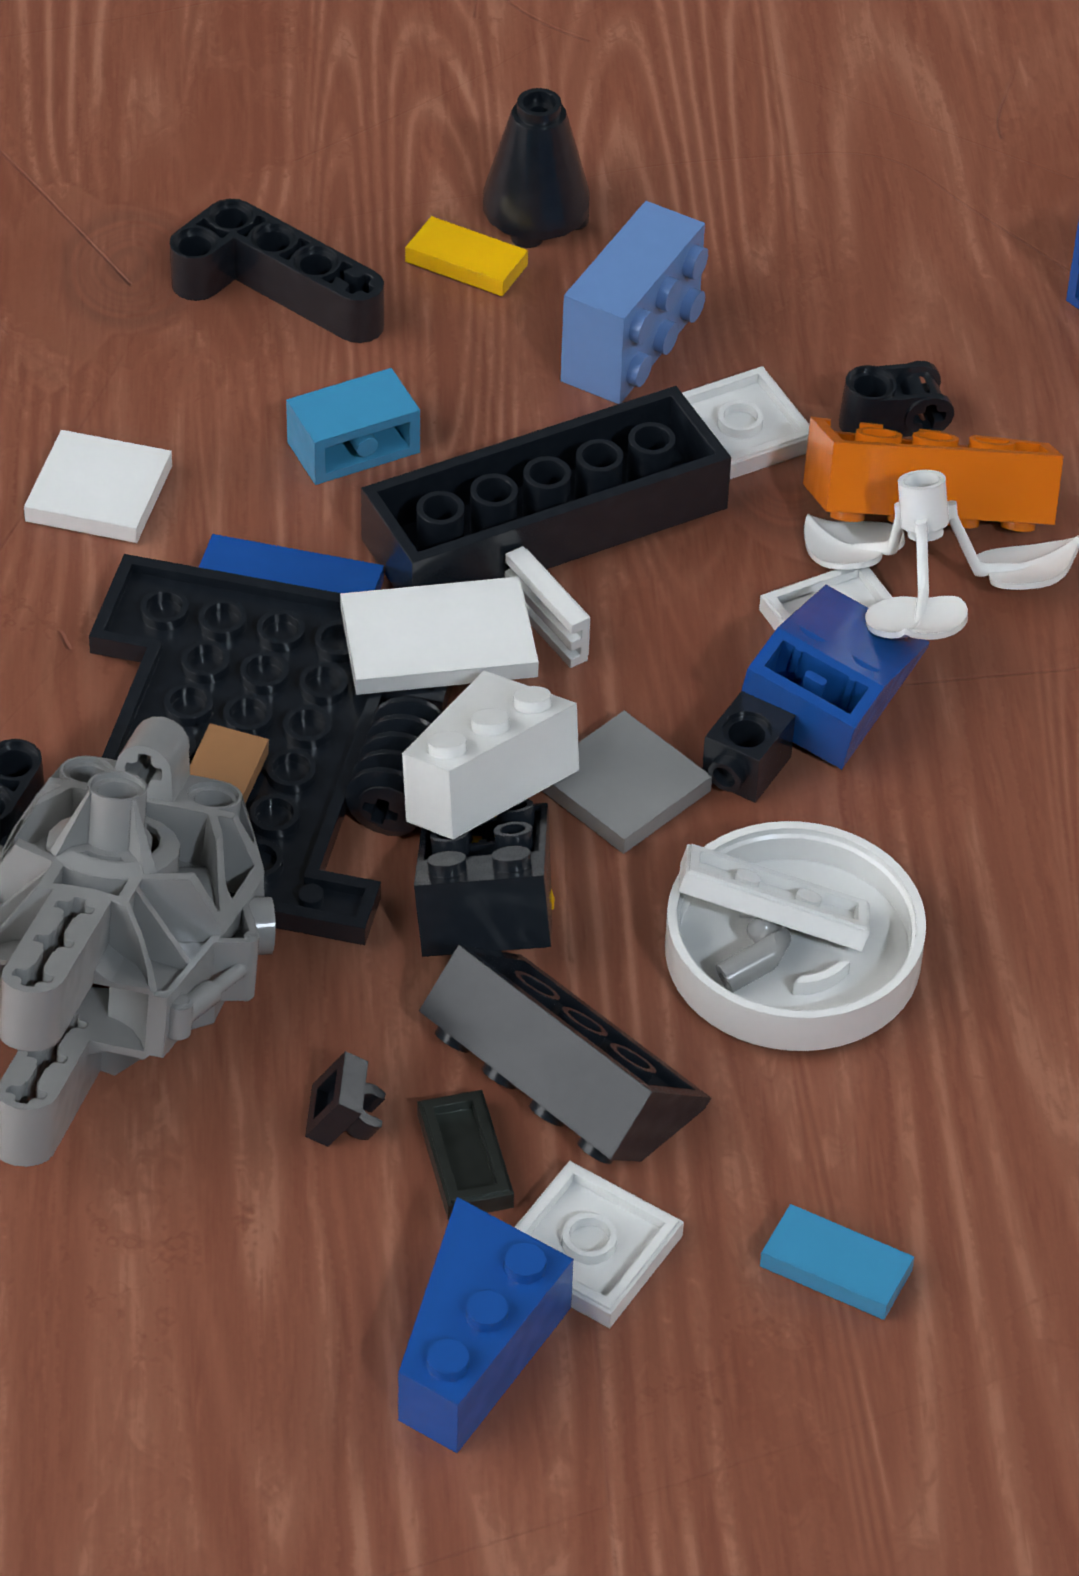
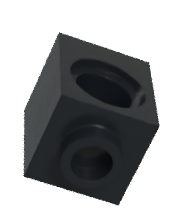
[702,691,796,803]

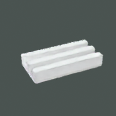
[505,546,591,668]

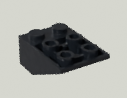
[414,799,552,957]

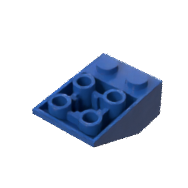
[741,585,930,770]

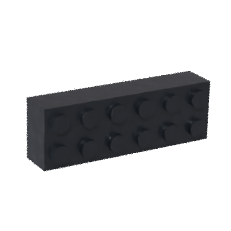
[361,386,731,588]

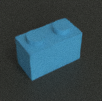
[286,368,420,485]

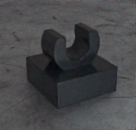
[305,1051,386,1147]

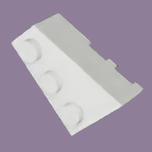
[402,670,579,840]

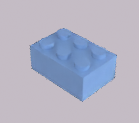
[560,201,708,404]

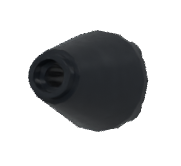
[483,88,590,248]

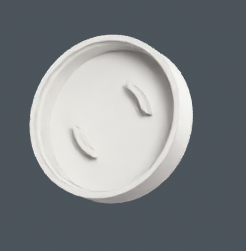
[665,821,926,1051]

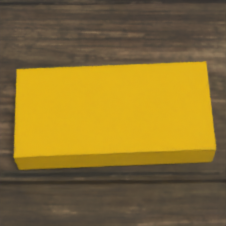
[405,216,528,297]

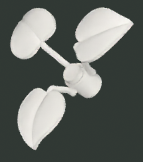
[804,470,1079,640]

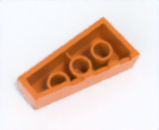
[803,417,1064,532]

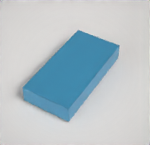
[760,1204,914,1320]

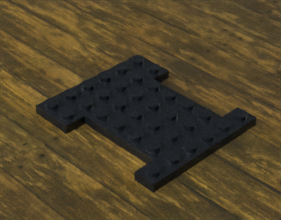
[0,554,454,945]

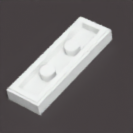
[678,844,870,952]

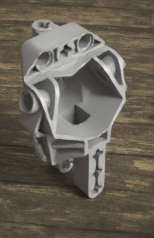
[0,717,276,1167]

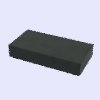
[417,1090,514,1220]

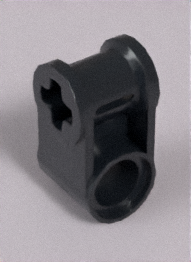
[839,361,954,437]

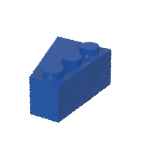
[398,1197,574,1453]

